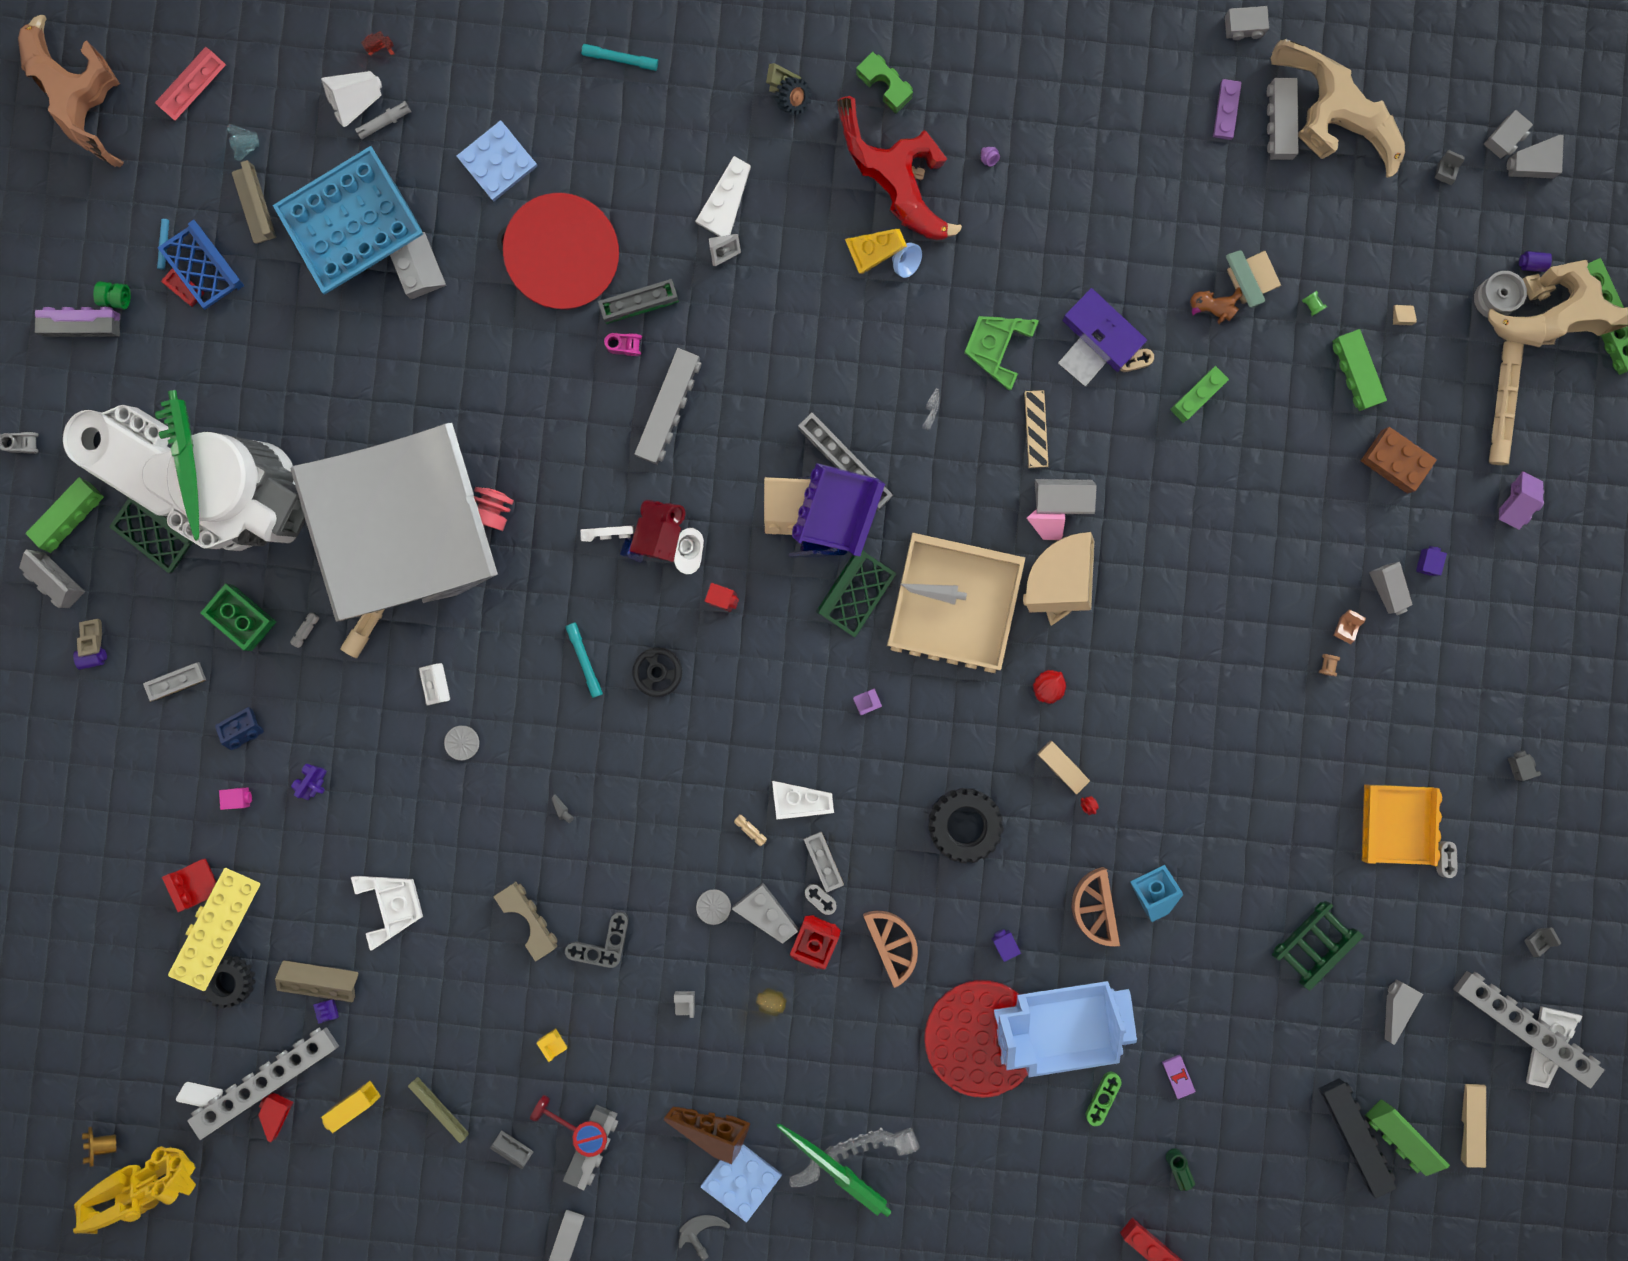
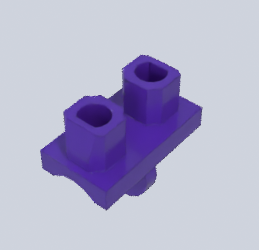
[291,764,327,800]

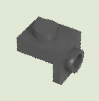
[1434,150,1465,186]
[1524,927,1561,957]

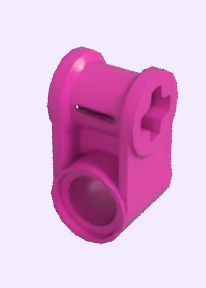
[604,333,642,356]

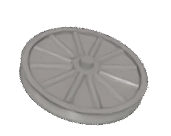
[444,726,479,760]
[696,890,731,925]

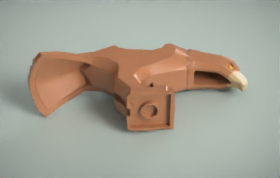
[18,15,124,167]

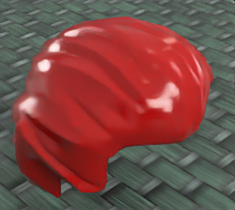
[1033,670,1066,704]

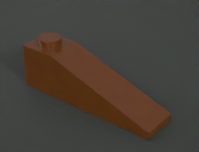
[664,1106,750,1164]

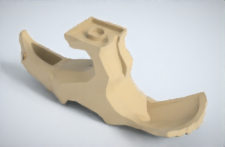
[1271,39,1405,178]
[1488,260,1628,347]

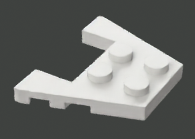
[351,876,423,950]

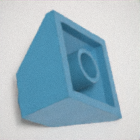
[1130,865,1183,922]

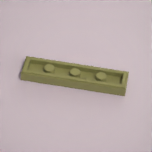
[408,1077,469,1143]

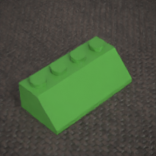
[1366,1099,1450,1176]

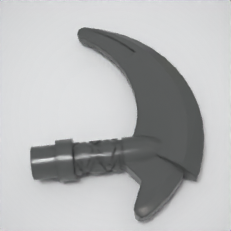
[679,1215,730,1261]

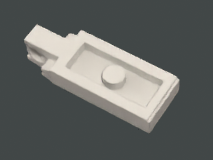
[580,526,635,542]

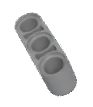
[549,1210,585,1261]

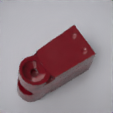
[629,500,686,562]

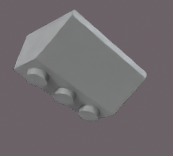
[390,232,447,300]
[19,549,85,608]

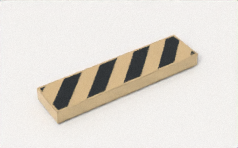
[1024,390,1048,468]

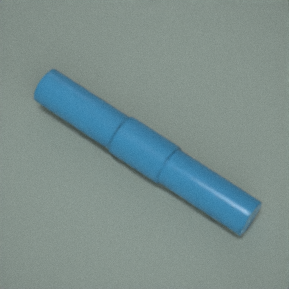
[157,219,169,270]

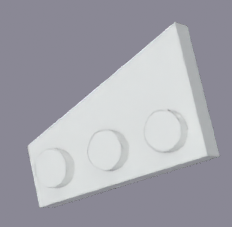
[772,781,834,819]

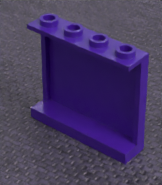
[792,463,885,556]

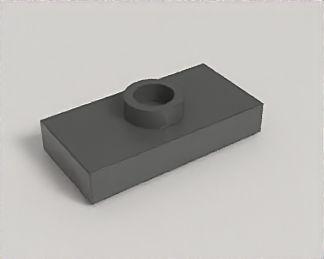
[490,1130,534,1169]

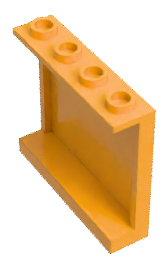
[1362,785,1442,866]

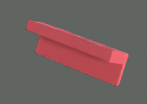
[155,47,226,120]

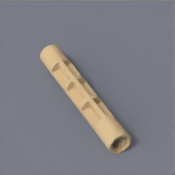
[1489,341,1524,465]
[340,609,385,658]

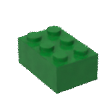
[201,584,276,651]

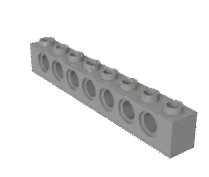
[1453,971,1605,1089]
[187,1027,339,1140]

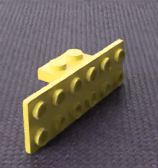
[168,868,260,991]

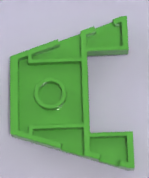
[964,316,1039,391]

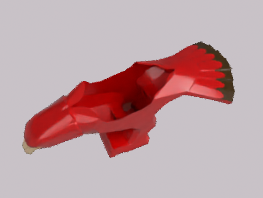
[837,96,962,240]

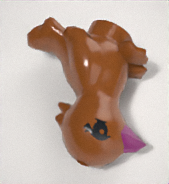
[1190,287,1243,324]

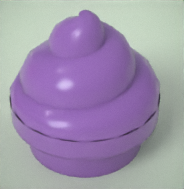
[981,147,1000,166]

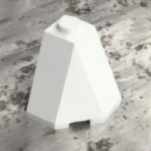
[321,71,382,127]

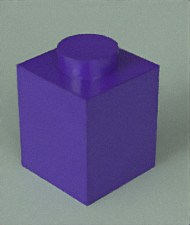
[1416,546,1447,577]
[991,929,1021,962]

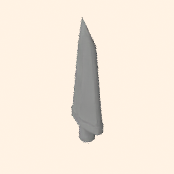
[901,584,967,605]

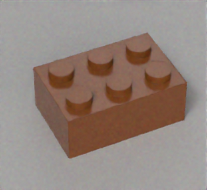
[1361,427,1437,494]

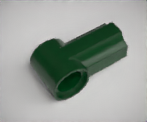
[1166,1148,1196,1191]

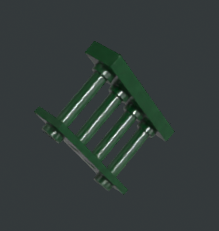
[1272,901,1364,991]

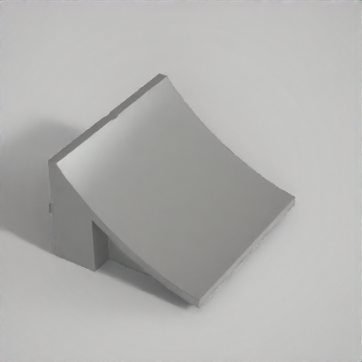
[290,423,498,622]

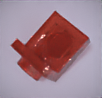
[361,31,394,56]

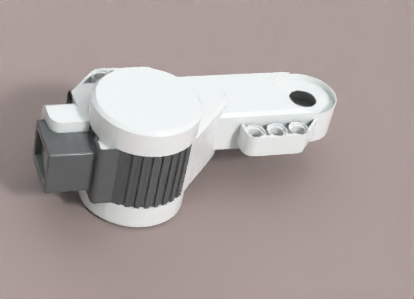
[63,405,306,551]

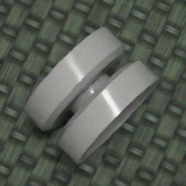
[1474,271,1527,318]

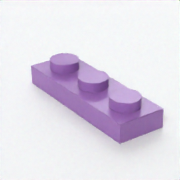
[1213,79,1241,140]

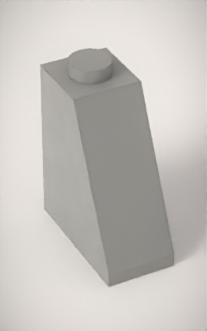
[1507,135,1563,178]
[1369,562,1412,615]

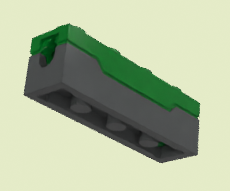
[598,279,679,324]

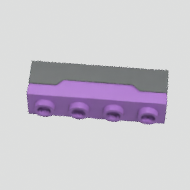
[35,307,120,337]

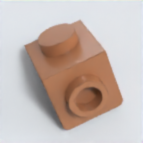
[1334,610,1366,644]

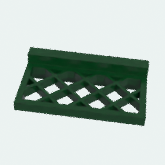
[109,496,194,574]
[816,550,897,637]

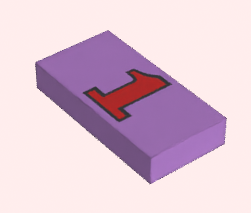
[1162,1055,1195,1099]

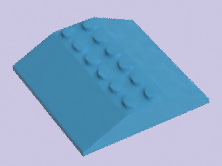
[273,146,423,295]

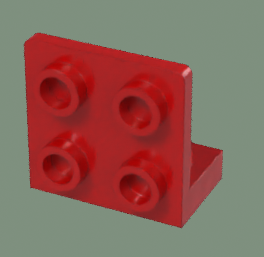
[162,859,217,912]

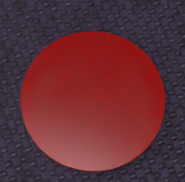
[503,193,619,310]
[924,980,1028,1098]

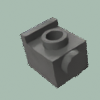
[1508,750,1541,781]

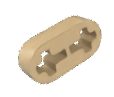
[1121,349,1154,372]

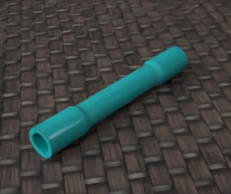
[582,44,658,71]
[565,623,603,698]

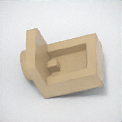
[1523,274,1556,301]

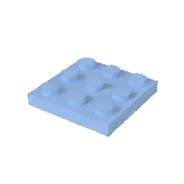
[457,120,537,202]
[701,1144,782,1222]

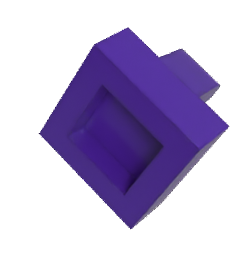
[313,999,339,1024]

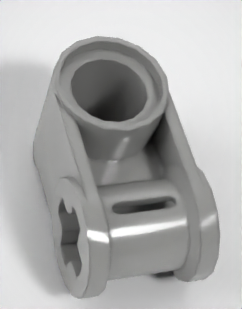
[0,432,39,454]

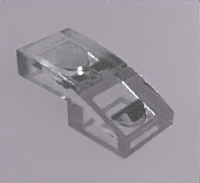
[922,388,940,431]

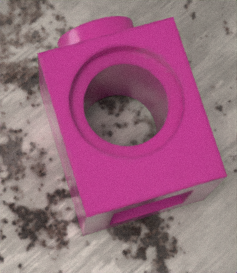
[219,787,252,810]

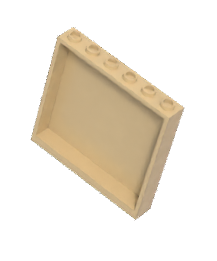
[887,533,1025,673]

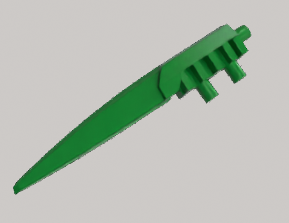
[155,390,199,541]
[776,1124,891,1217]

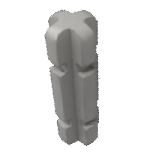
[290,613,319,648]

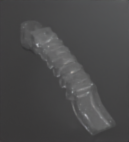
[789,1128,920,1187]

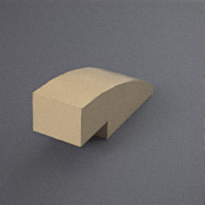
[1037,741,1090,795]

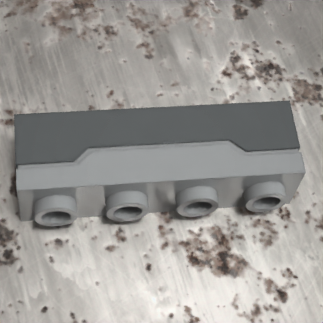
[563,1104,618,1190]

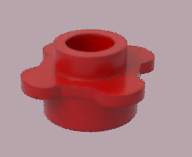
[1080,796,1099,815]

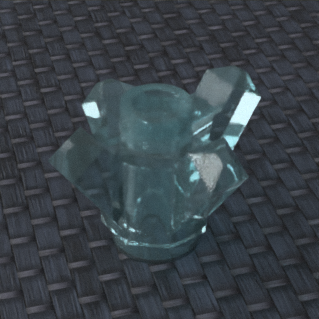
[226,124,260,161]

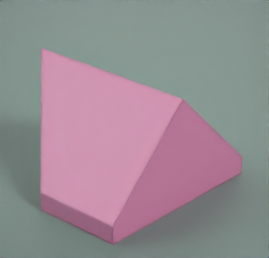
[1027,509,1065,540]

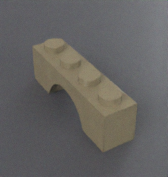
[493,882,558,962]

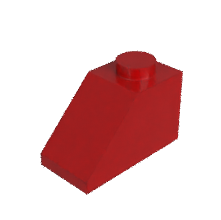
[258,1093,294,1142]

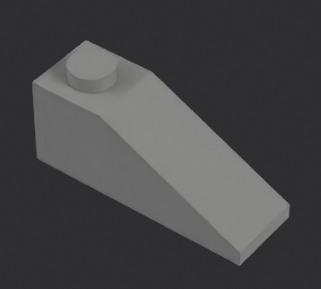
[1385,979,1423,1045]

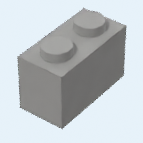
[1225,6,1269,40]
[1484,110,1533,159]

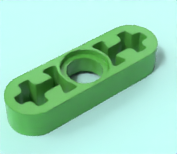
[1086,1072,1121,1126]

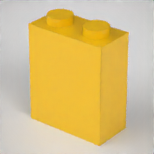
[321,1081,381,1133]

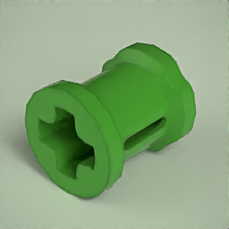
[1302,291,1327,316]

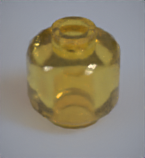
[756,988,786,1016]

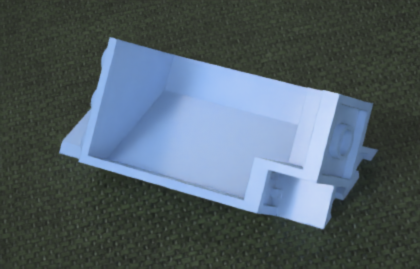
[994,981,1137,1077]

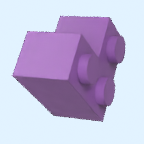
[1499,471,1544,530]

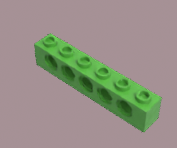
[1587,258,1628,375]

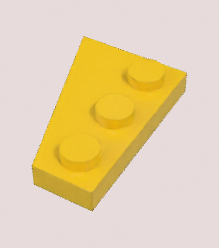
[845,229,907,274]

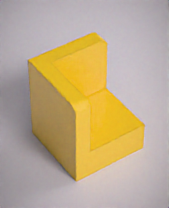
[537,1028,567,1062]

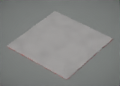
[1059,338,1106,386]

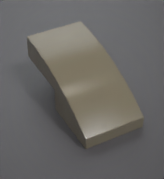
[77,619,102,657]

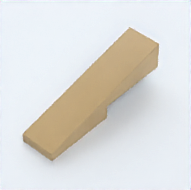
[1461,1084,1486,1168]

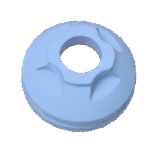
[892,243,922,278]

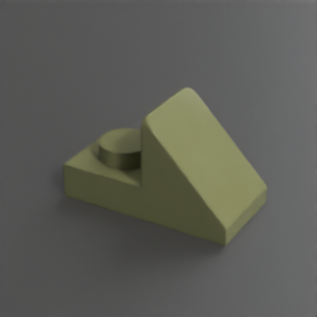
[766,63,801,93]

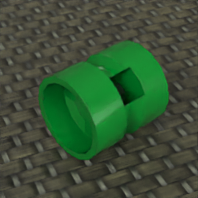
[93,281,131,310]

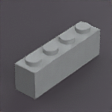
[1267,78,1298,160]

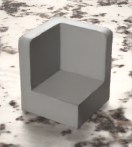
[674,991,695,1018]

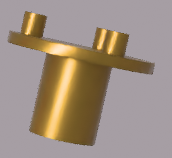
[82,1127,116,1167]

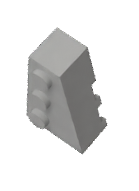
[732,883,798,944]

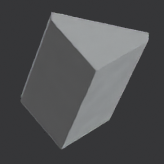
[1035,479,1097,514]

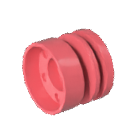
[474,487,514,531]

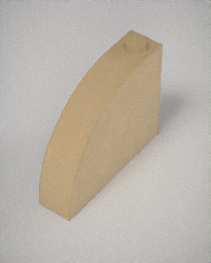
[1023,532,1095,612]

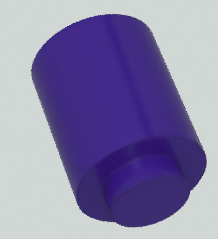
[1519,251,1552,272]
[73,647,107,670]

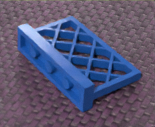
[157,220,244,310]

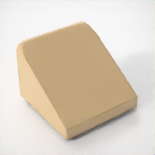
[1393,305,1417,325]

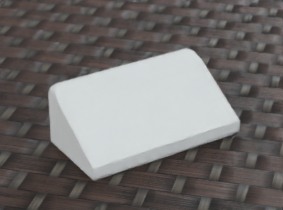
[419,663,450,705]
[176,1082,223,1108]

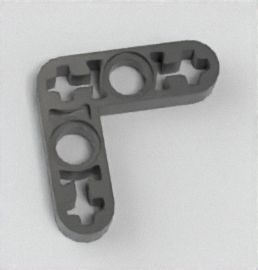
[565,911,629,968]

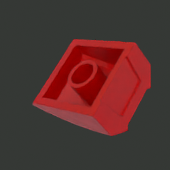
[789,915,841,970]

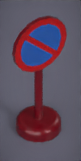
[530,1095,607,1157]

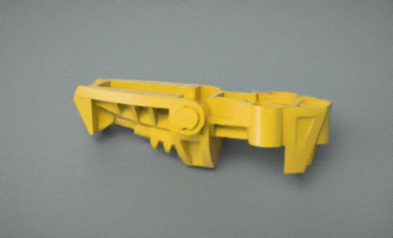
[73,1146,196,1234]

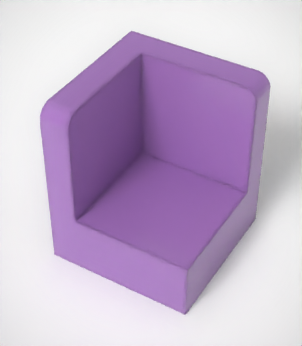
[853,689,882,715]

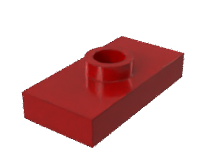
[161,268,204,307]

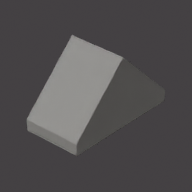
[709,234,741,266]

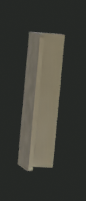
[232,160,276,244]
[275,961,358,1002]

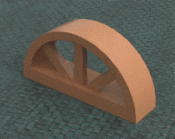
[1072,867,1120,946]
[863,911,918,988]

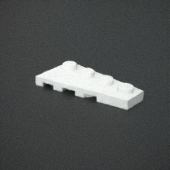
[696,156,751,237]
[1526,1006,1582,1088]

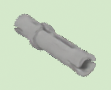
[355,101,411,140]

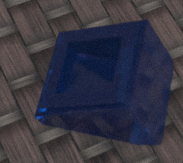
[620,538,644,562]

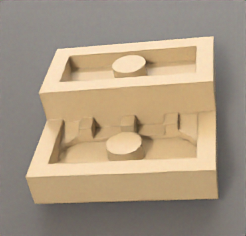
[1227,251,1281,304]

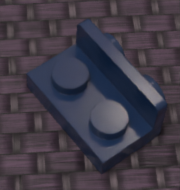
[215,707,264,750]

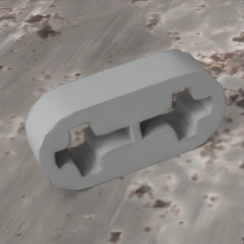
[1436,841,1457,878]
[805,884,837,915]

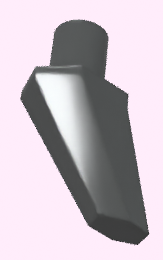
[552,795,574,823]

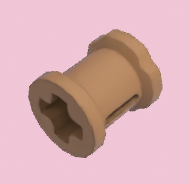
[1319,654,1340,676]

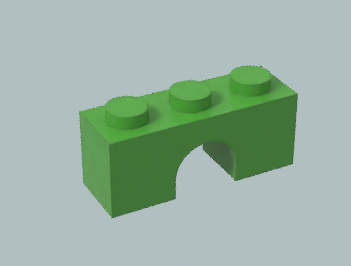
[856,52,913,114]
[1170,366,1229,423]

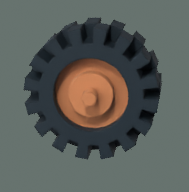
[775,77,812,115]

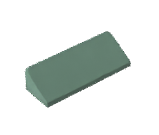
[1226,250,1265,308]

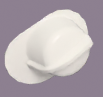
[674,528,704,574]

